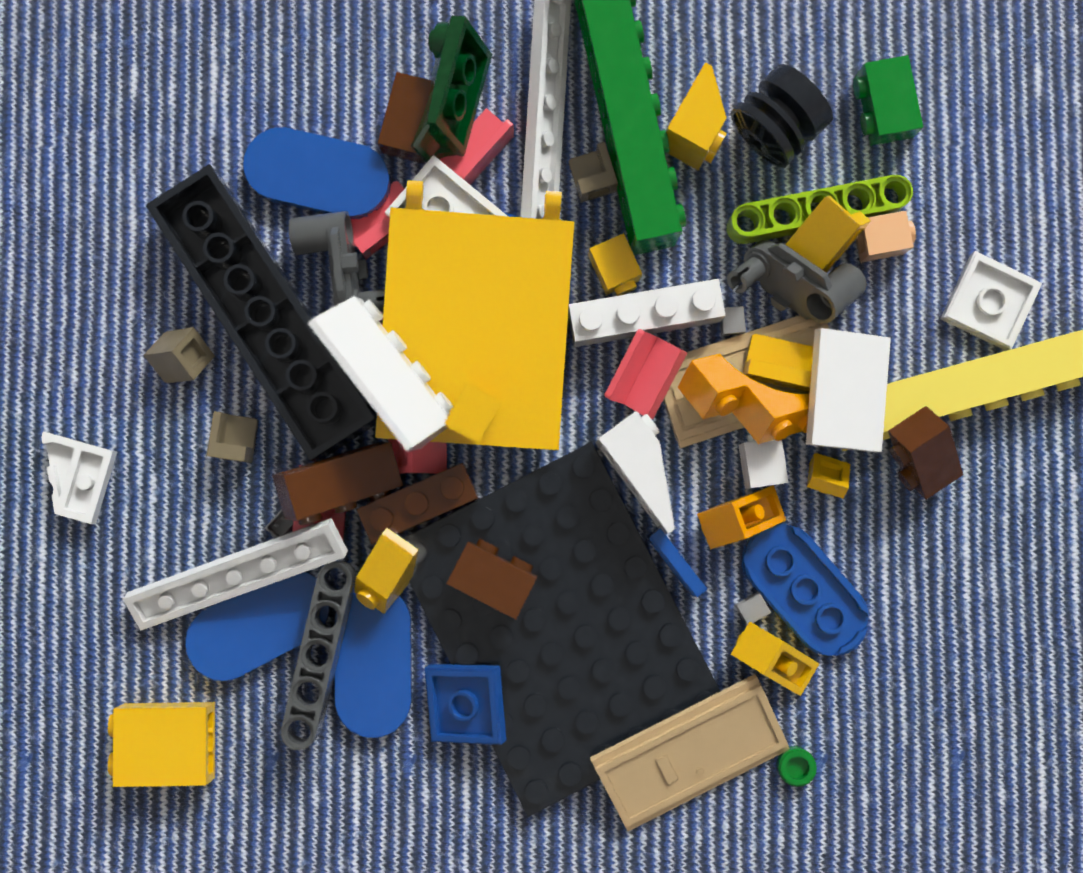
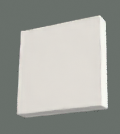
[940,251,1042,351]

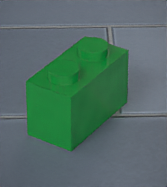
[853,55,923,146]

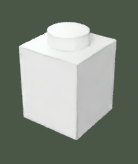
[738,435,789,489]

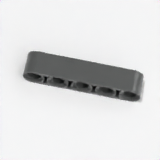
[281,561,357,750]

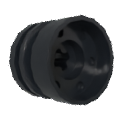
[731,64,833,168]

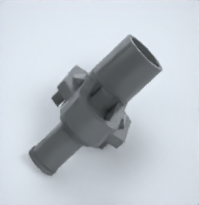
[289,211,385,312]
[727,240,867,323]

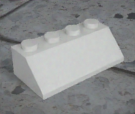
[308,296,453,451]

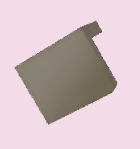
[569,142,618,203]
[144,327,215,383]
[206,411,259,463]

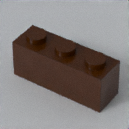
[272,442,403,525]
[356,463,480,545]

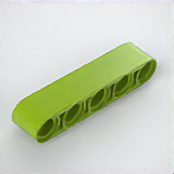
[726,175,913,244]

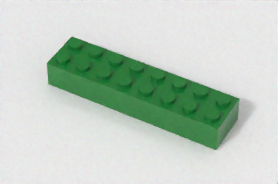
[574,0,686,255]

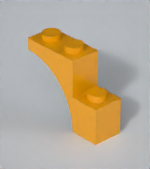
[678,354,810,444]

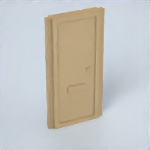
[663,315,829,449]
[590,674,790,831]

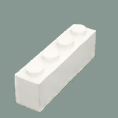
[568,279,726,347]

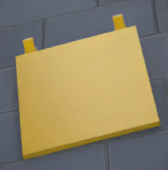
[375,180,574,450]

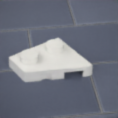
[41,432,117,524]

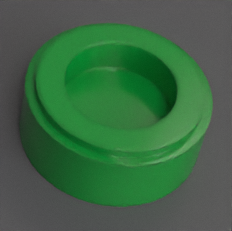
[776,746,817,787]

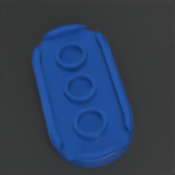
[243,127,391,219]
[742,523,868,656]
[186,572,330,681]
[335,593,412,738]

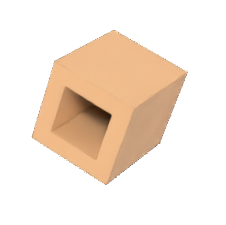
[856,211,916,263]

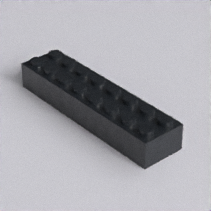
[145,164,377,462]

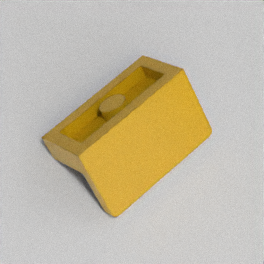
[785,196,871,273]
[743,334,813,393]

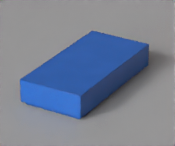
[647,528,707,597]

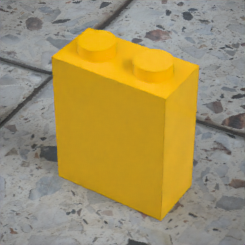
[108,702,215,787]

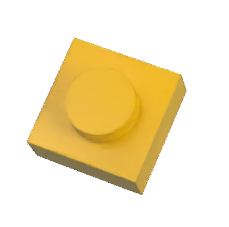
[807,453,850,499]

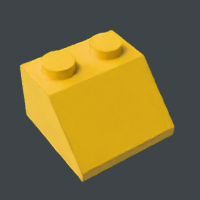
[666,62,727,171]

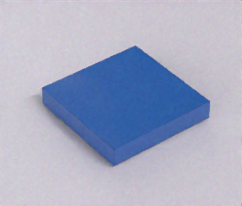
[424,664,506,745]

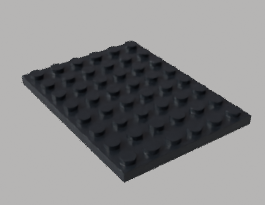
[403,442,720,817]

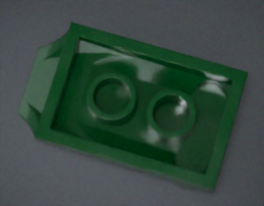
[411,15,492,163]

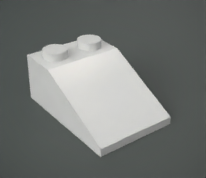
[595,411,675,534]

